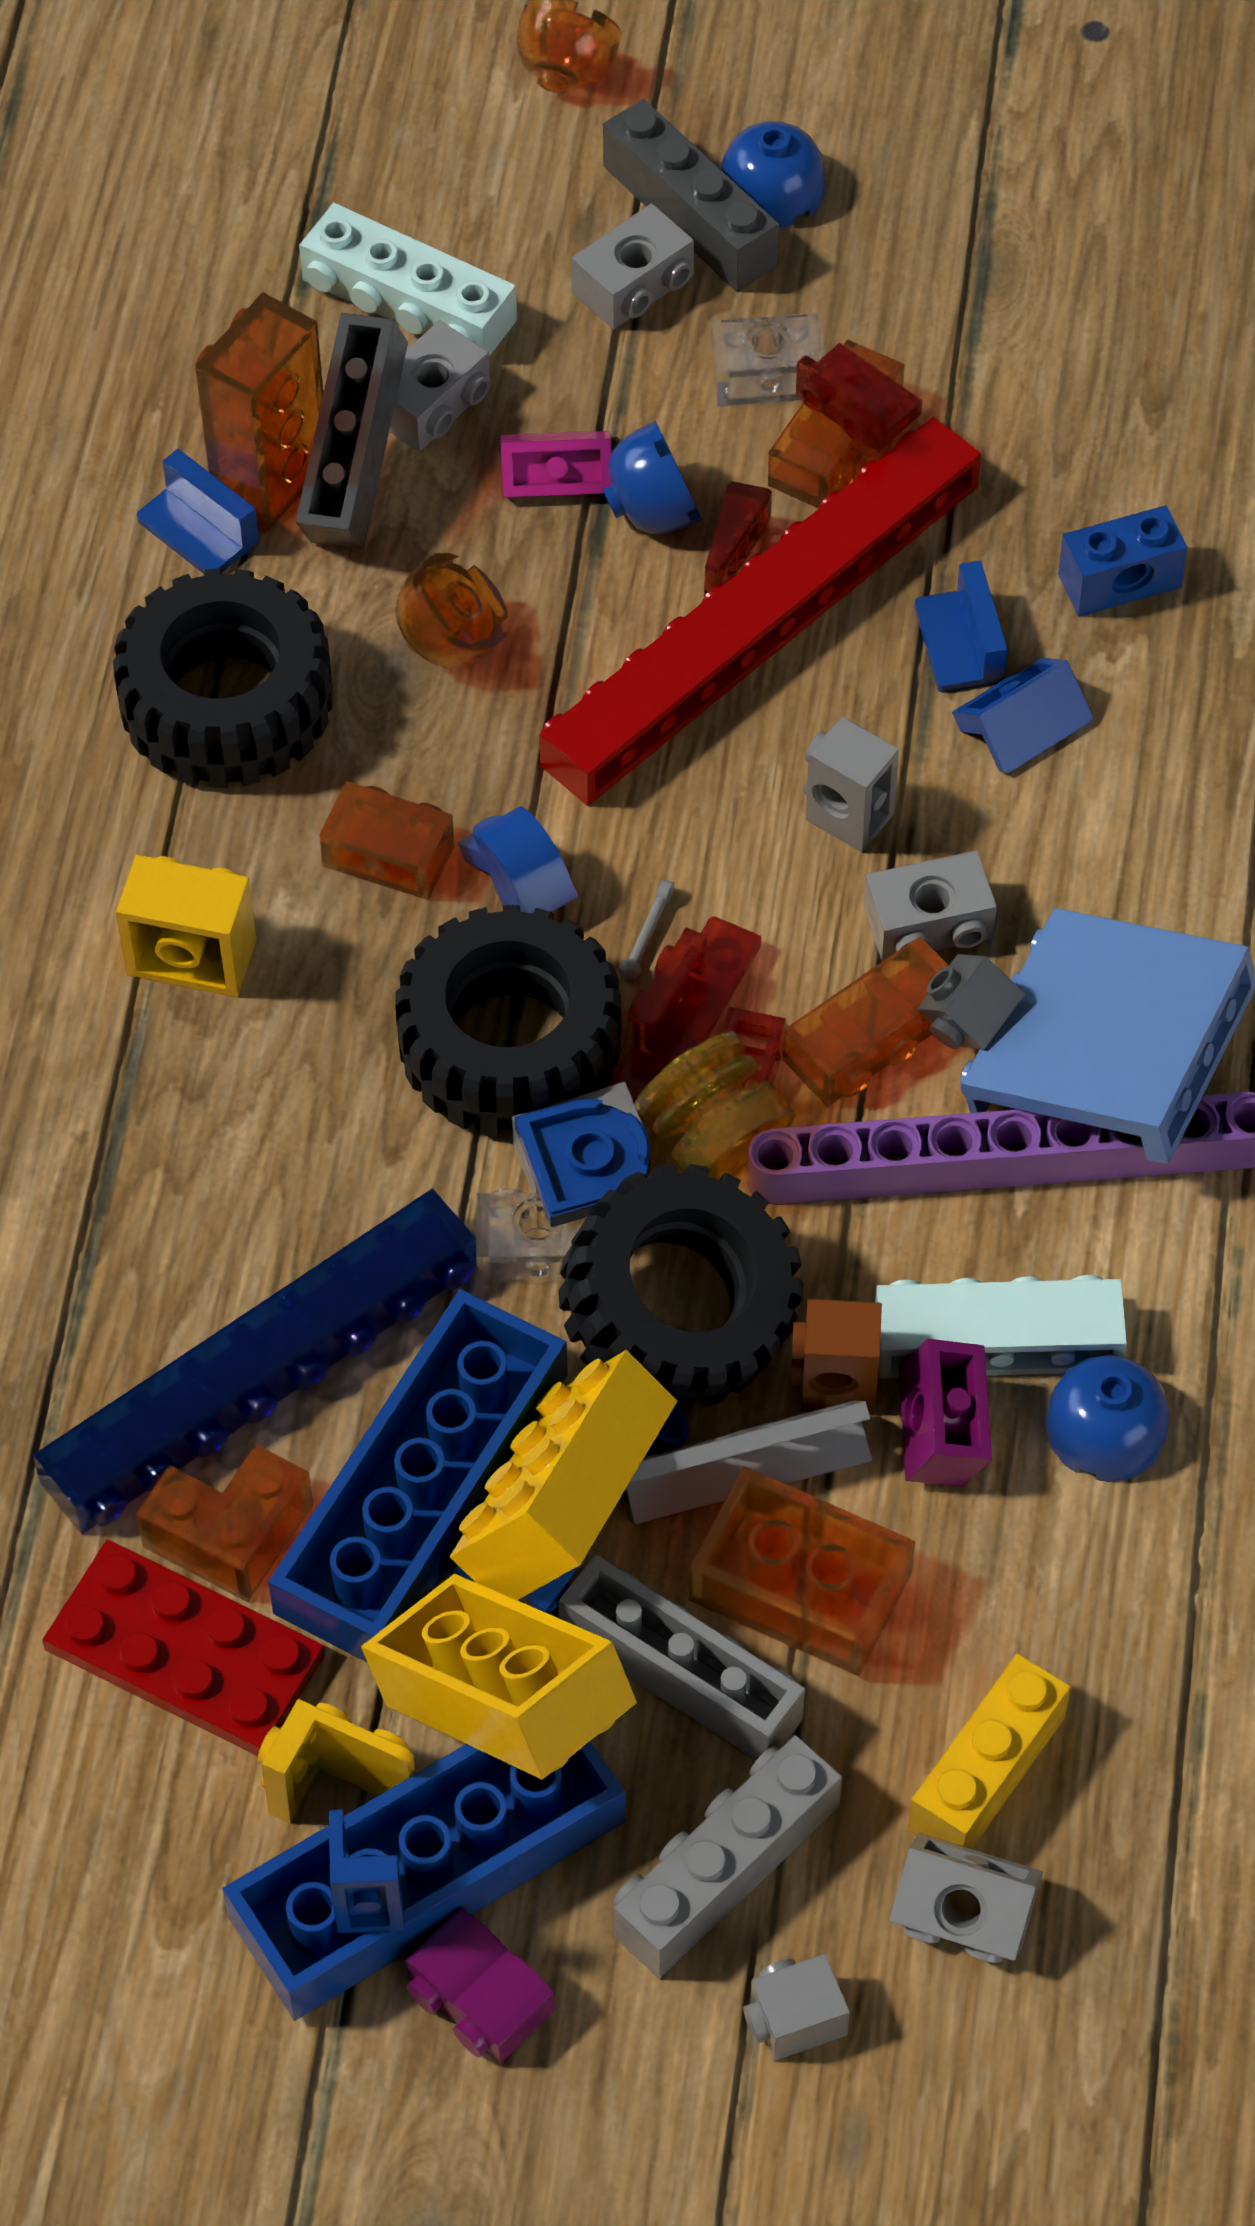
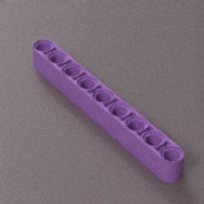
[747,1092,1255,1205]

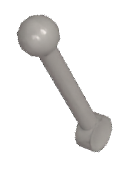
[618,879,674,981]

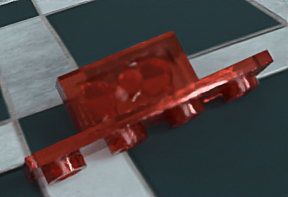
[610,916,761,1120]

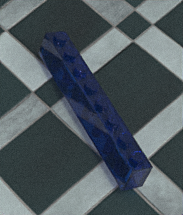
[33,1188,478,1535]

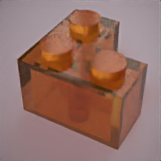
[136,1444,313,1602]

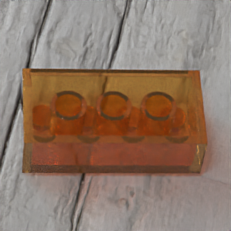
[195,292,324,534]

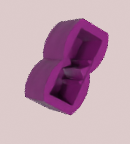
[405,1908,556,2064]

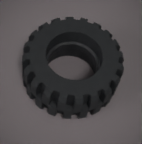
[113,568,333,788]
[395,905,621,1136]
[558,1164,804,1410]

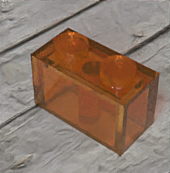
[319,781,455,901]

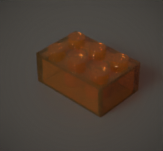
[689,1466,915,1676]

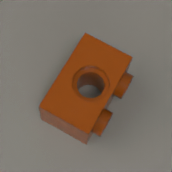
[790,1299,882,1415]

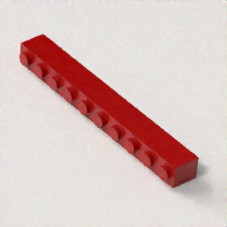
[539,416,981,806]

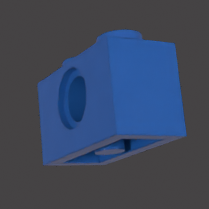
[1058,505,1188,617]

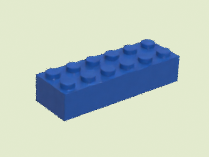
[268,1289,568,1662]
[222,1741,626,2021]

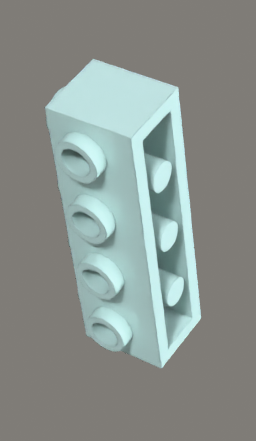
[299,202,517,356]

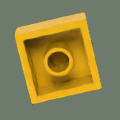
[115,854,257,998]

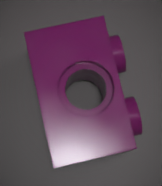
[899,1339,992,1487]

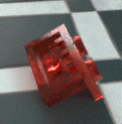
[796,343,922,453]

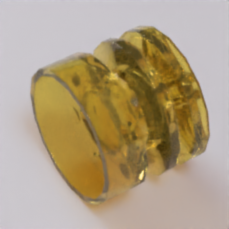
[634,1031,796,1180]

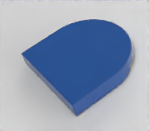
[515,1099,650,1227]

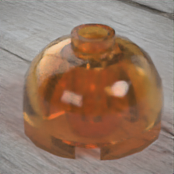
[516,0,623,94]
[395,553,508,668]

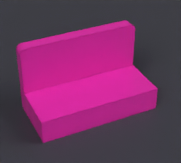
[501,431,612,497]

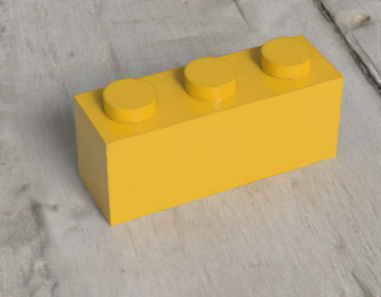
[908,1653,1071,1849]

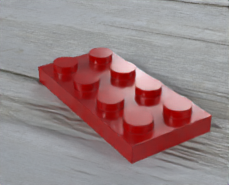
[42,1539,325,1756]

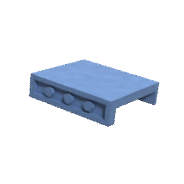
[960,908,1255,1165]

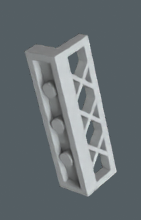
[624,1401,872,1524]

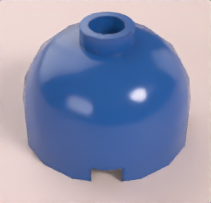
[721,121,825,228]
[603,421,702,535]
[1045,1355,1170,1482]

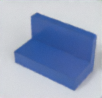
[137,448,259,574]
[914,560,1008,693]
[952,658,1093,773]
[329,1809,404,1933]

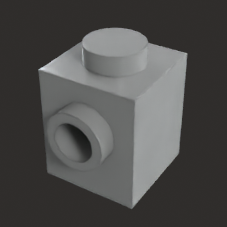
[743,1954,850,2062]

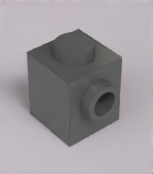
[917,954,1025,1050]

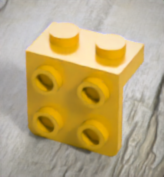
[258,1699,415,1824]

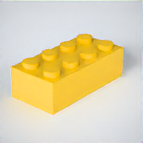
[450,1350,678,1600]
[360,1573,637,1780]

